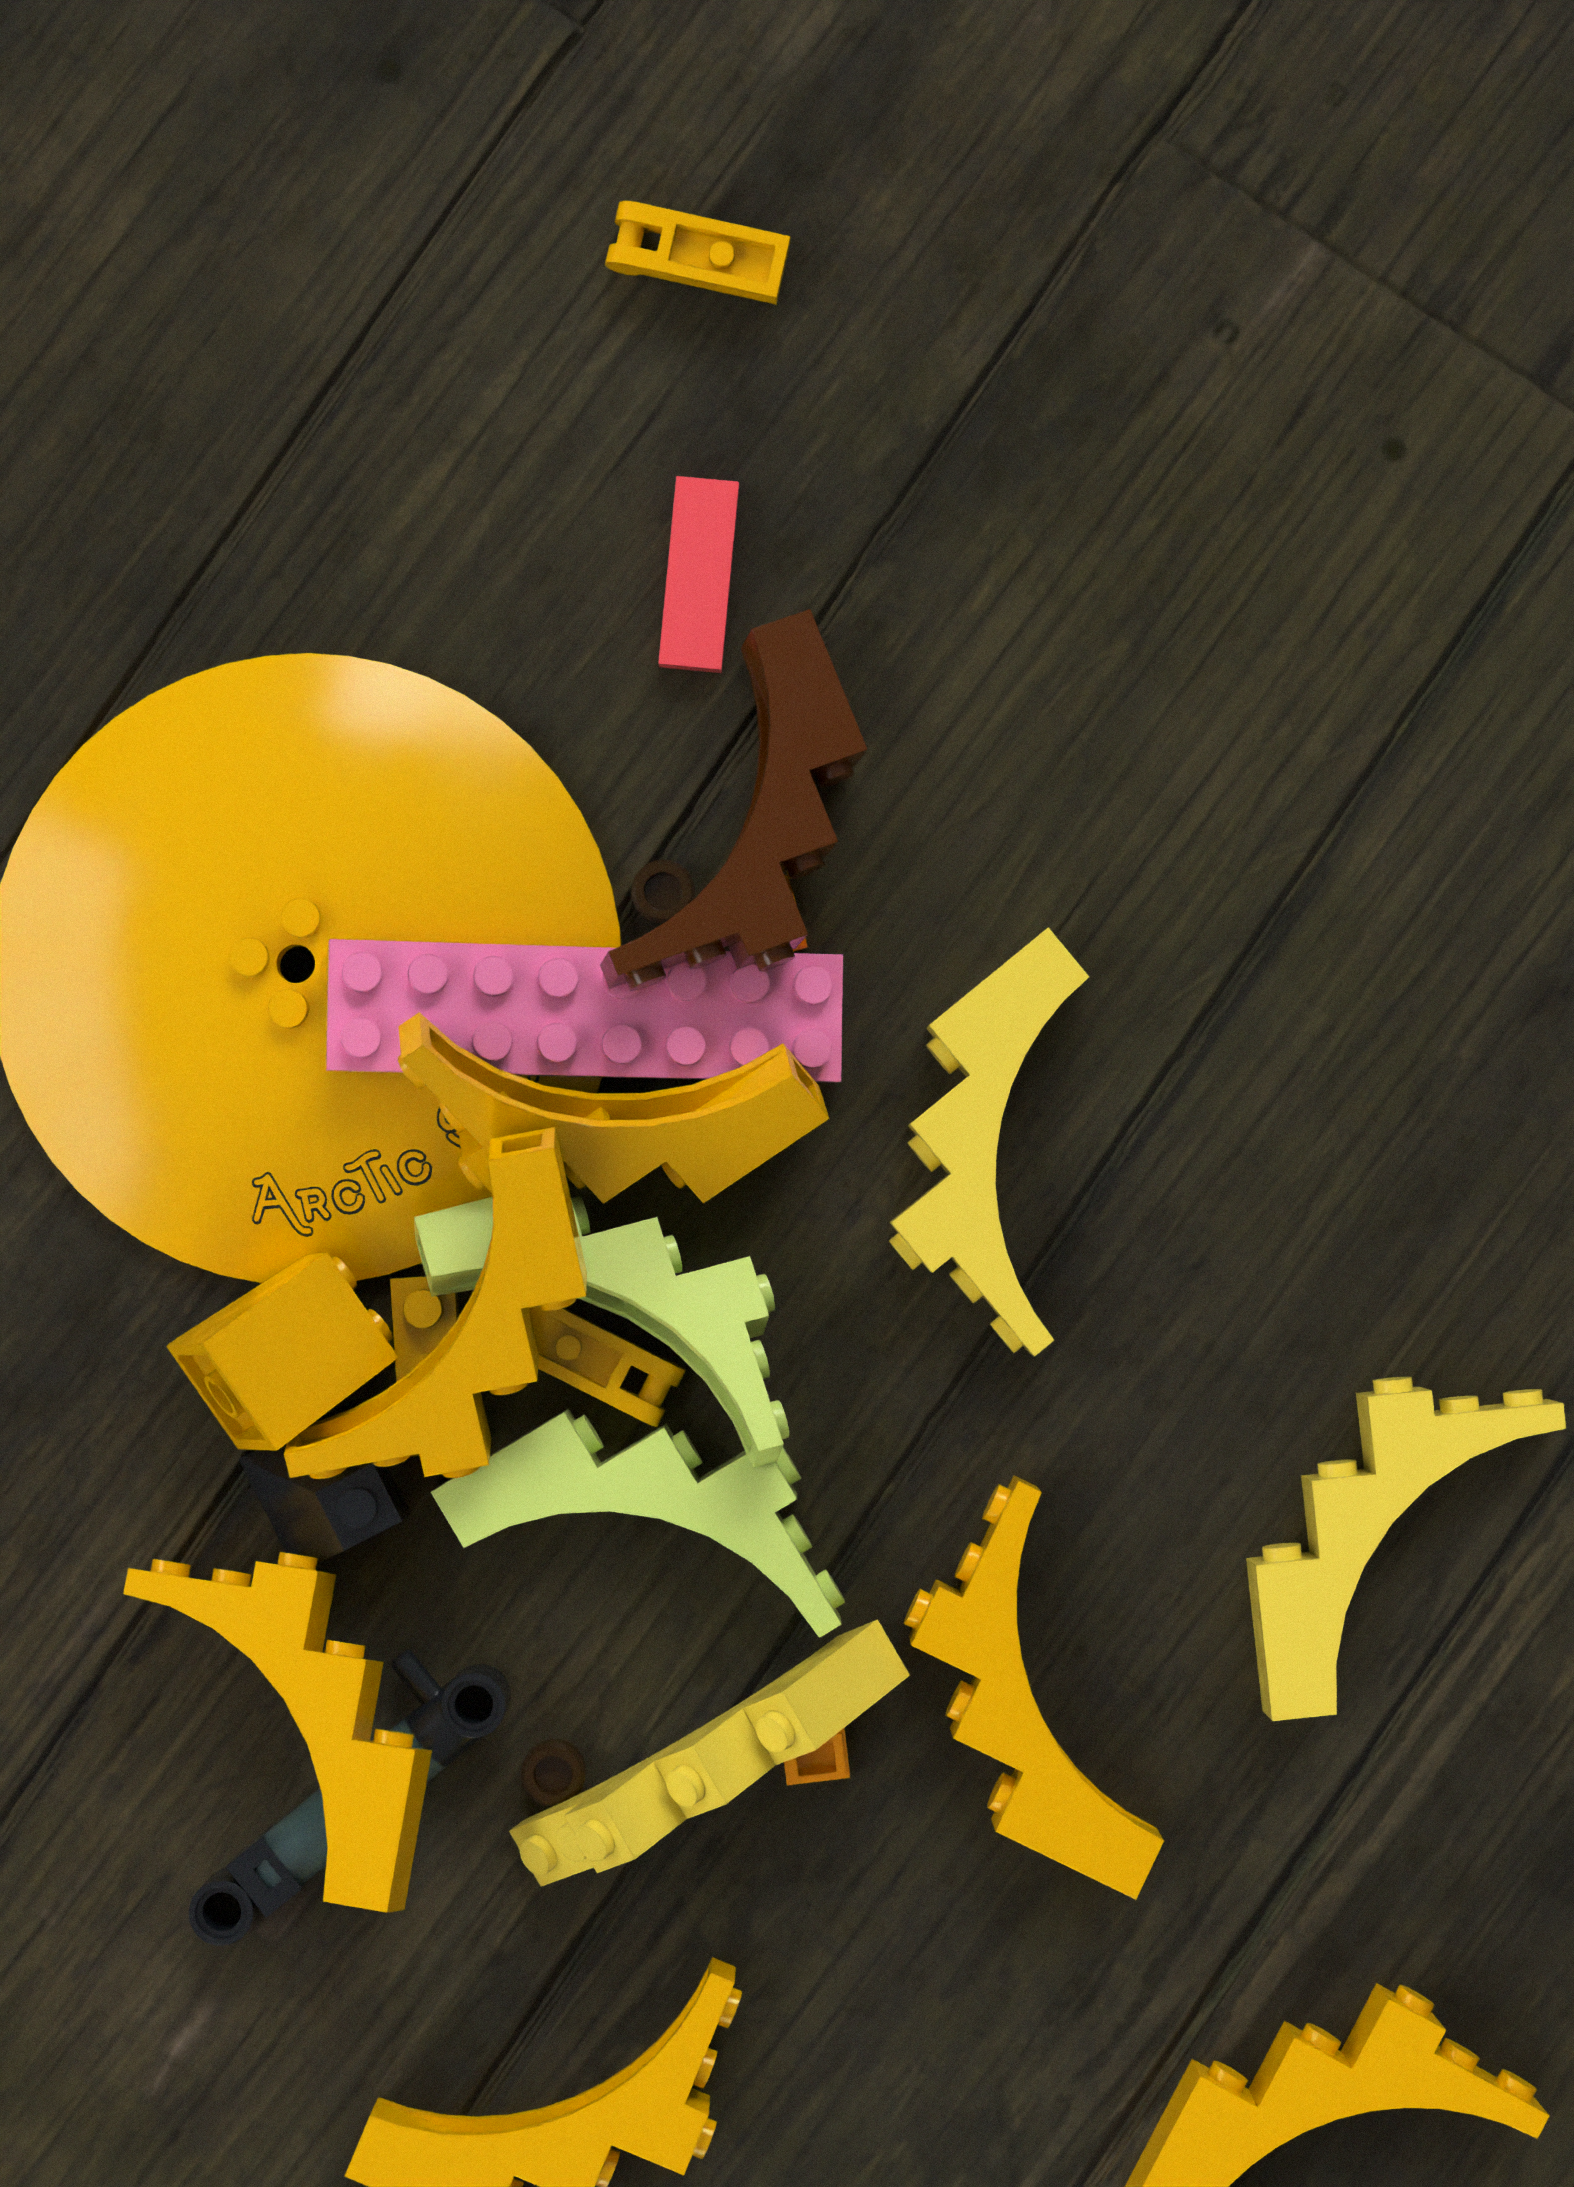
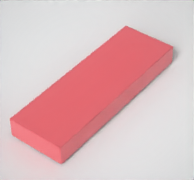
[658,476,739,673]

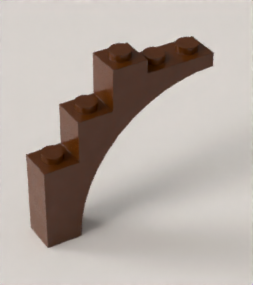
[600,609,868,991]

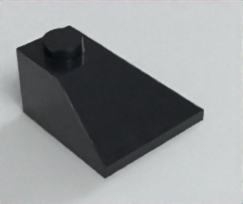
[239,1400,411,1563]

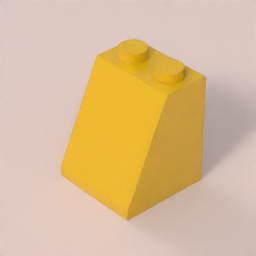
[166,1252,399,1451]

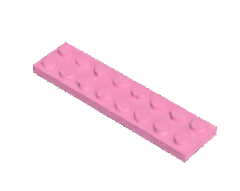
[326,939,843,1083]

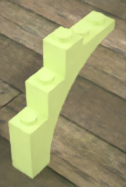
[414,1196,789,1468]
[431,1408,845,1638]

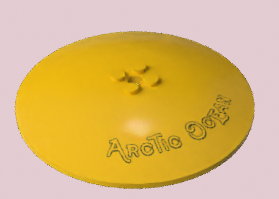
[0,653,621,1283]

